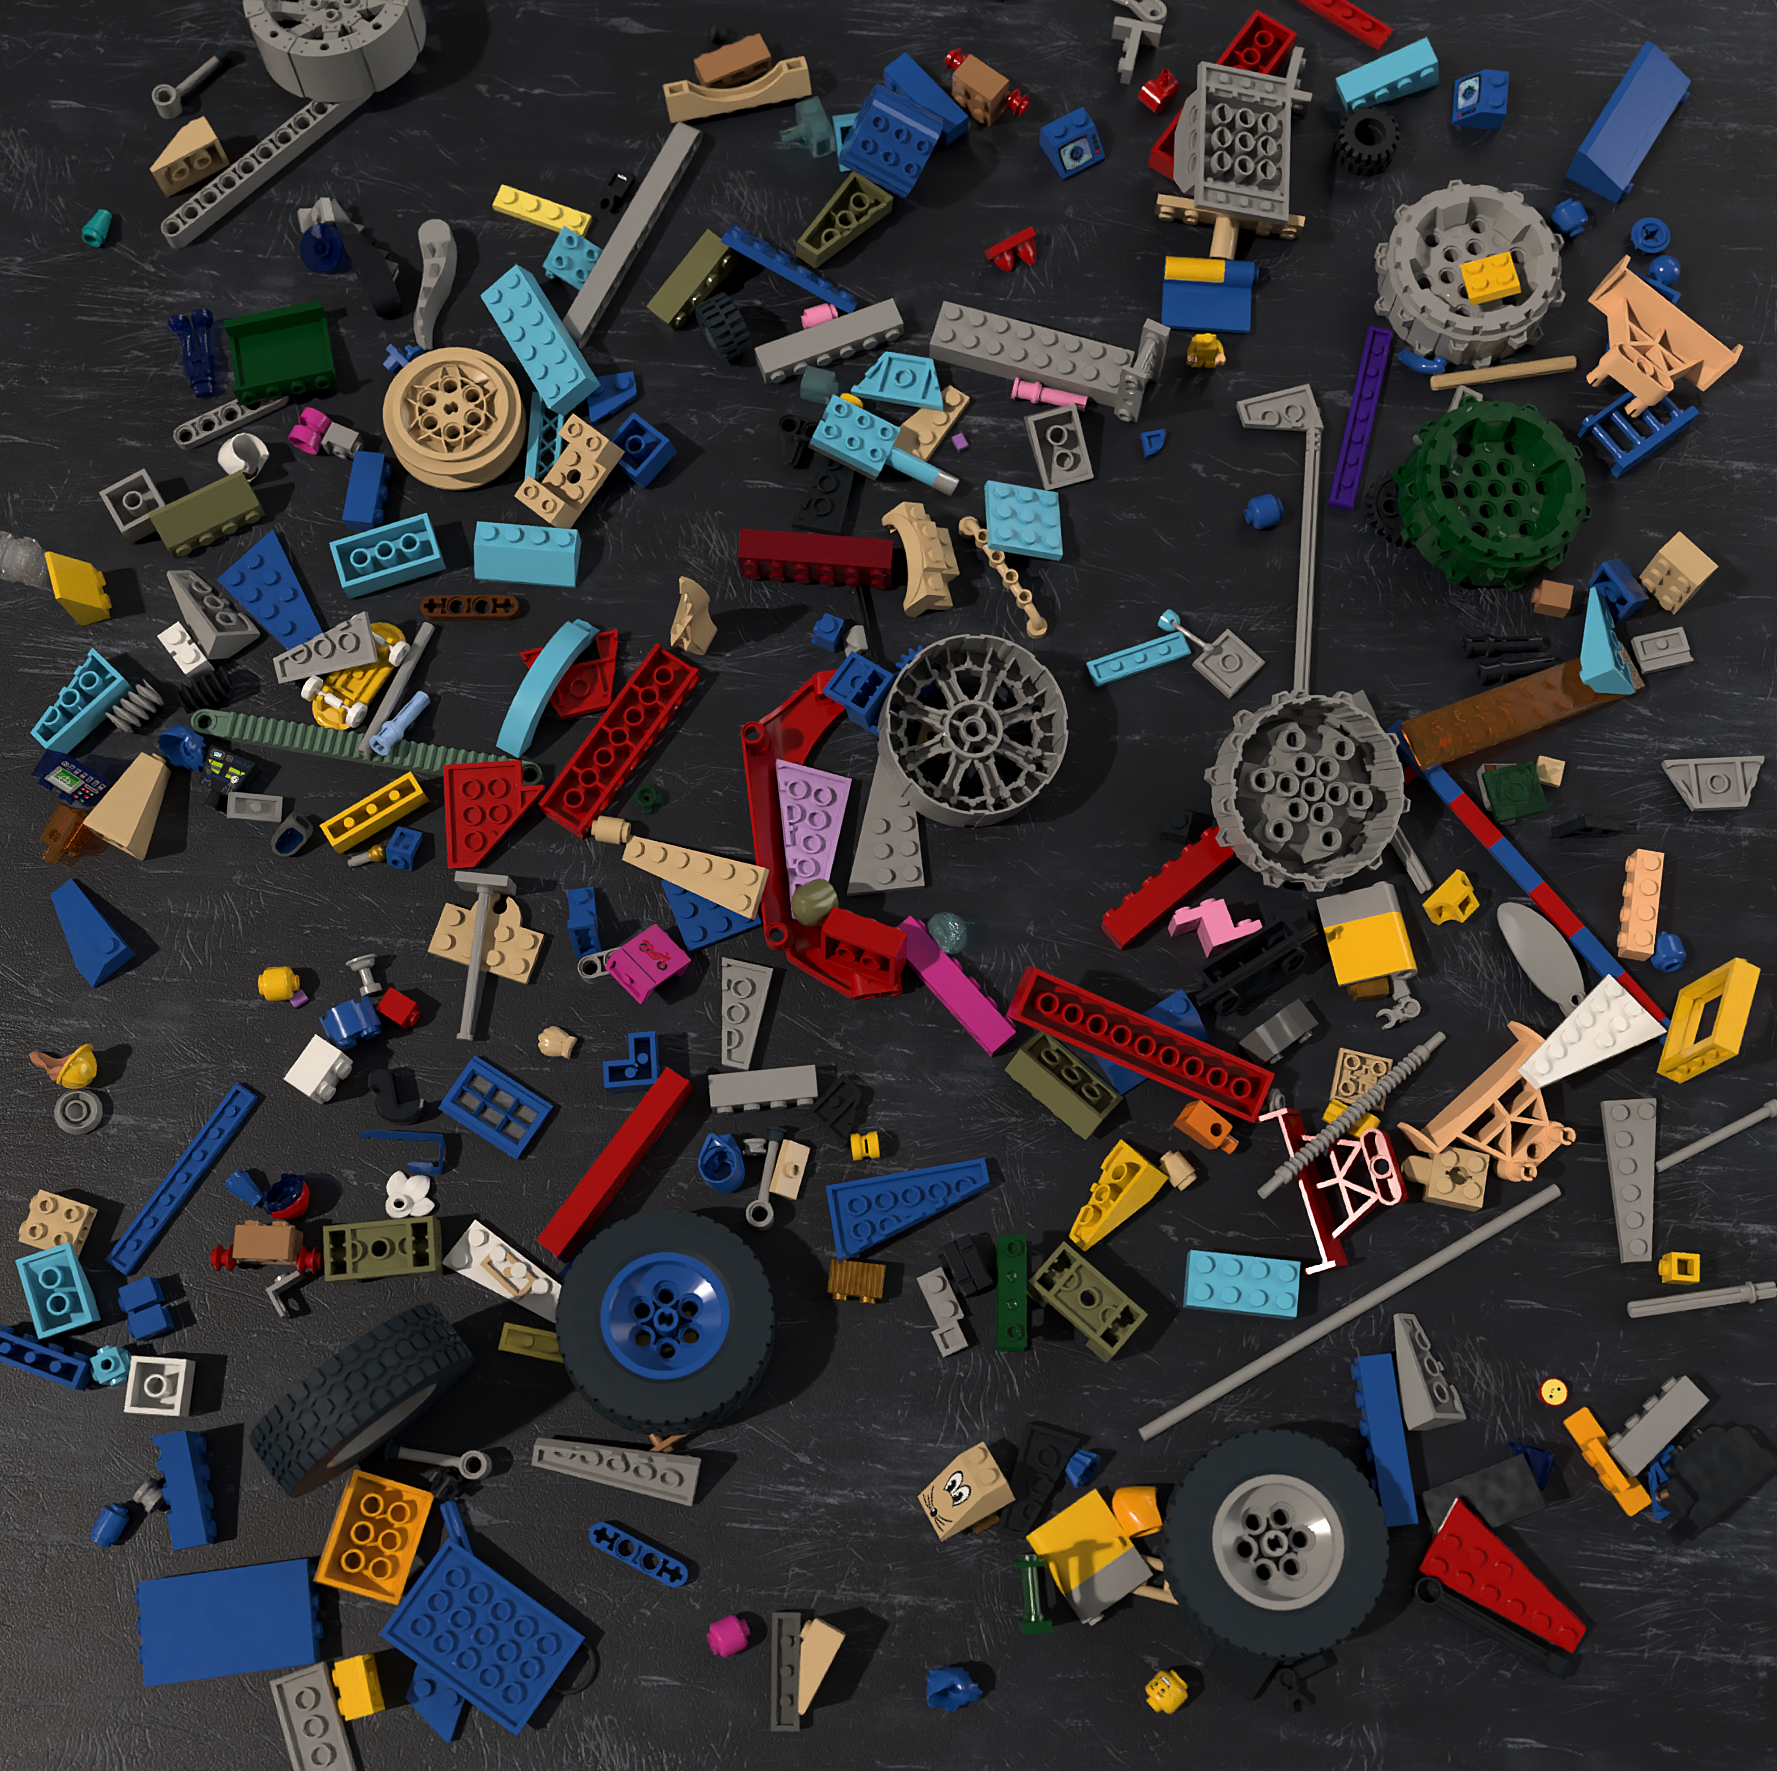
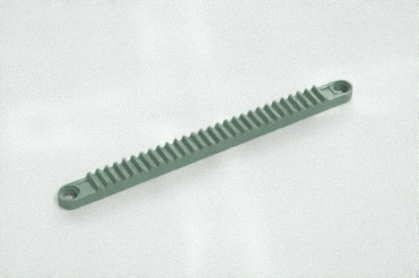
[191,709,544,786]

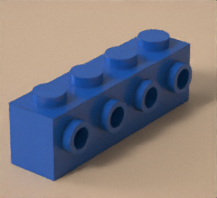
[0,1324,93,1391]

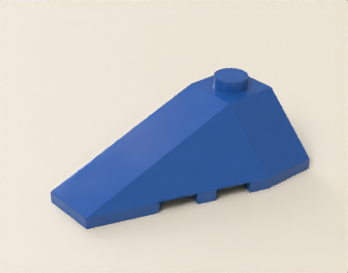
[51,878,136,988]

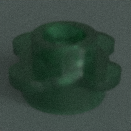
[631,784,663,814]

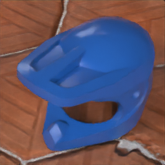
[698,1133,745,1194]

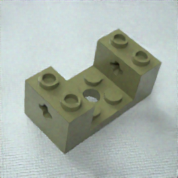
[323,1216,443,1286]
[1026,1241,1148,1363]

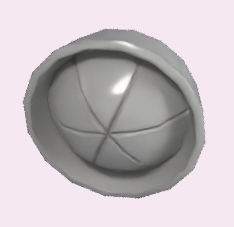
[54,1088,103,1135]

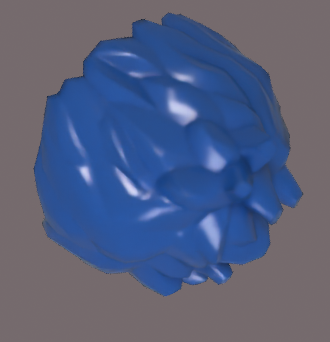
[158,723,207,773]
[926,1666,983,1712]

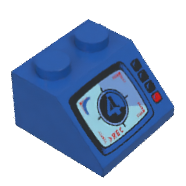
[1451,69,1509,130]
[1039,107,1105,181]

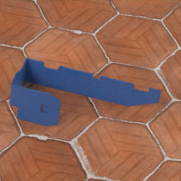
[360,1130,445,1175]

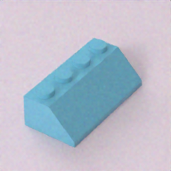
[474,521,581,588]

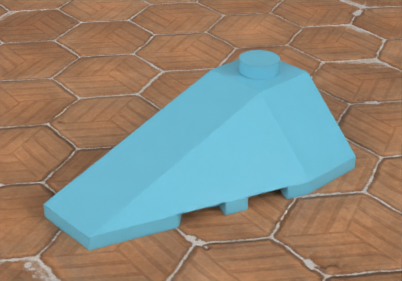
[1579,586,1635,694]

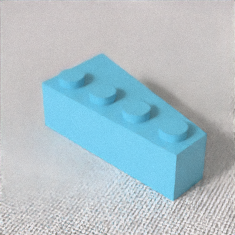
[1336,37,1439,113]
[31,648,136,761]

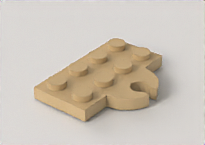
[428,893,545,985]

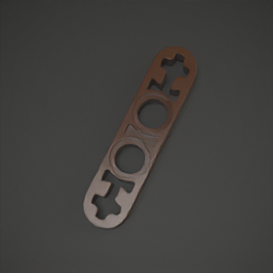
[420,595,520,621]

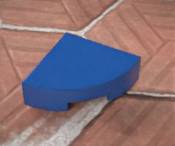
[1140,429,1166,459]

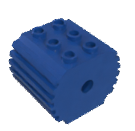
[838,83,944,198]

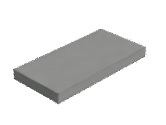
[270,1662,356,1771]

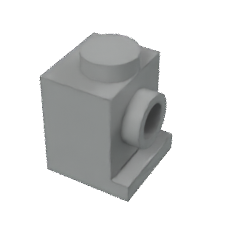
[321,422,364,459]

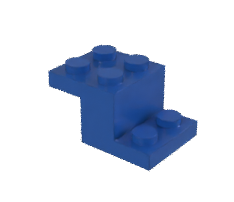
[823,651,919,737]

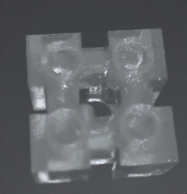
[0,531,50,589]

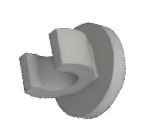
[1260,1089,1285,1113]

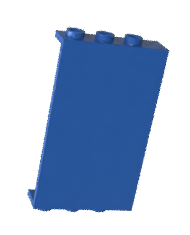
[135,1558,323,1687]

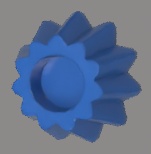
[1065,1450,1101,1489]

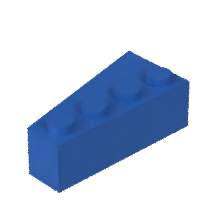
[152,1430,217,1551]

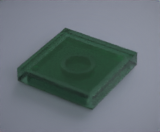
[1481,761,1549,824]

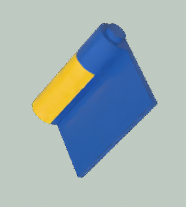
[1161,256,1259,334]

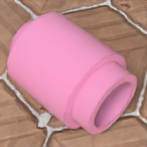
[801,303,838,330]

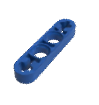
[589,1522,689,1587]

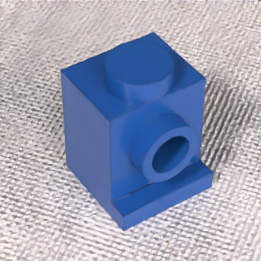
[811,613,845,653]

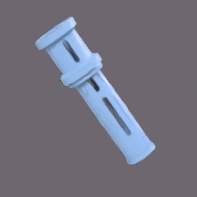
[369,691,430,756]

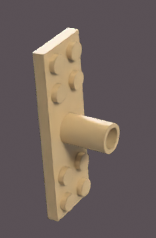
[1155,194,1305,261]

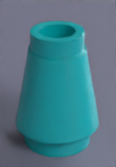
[82,209,112,247]

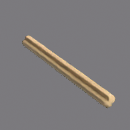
[1430,356,1577,391]

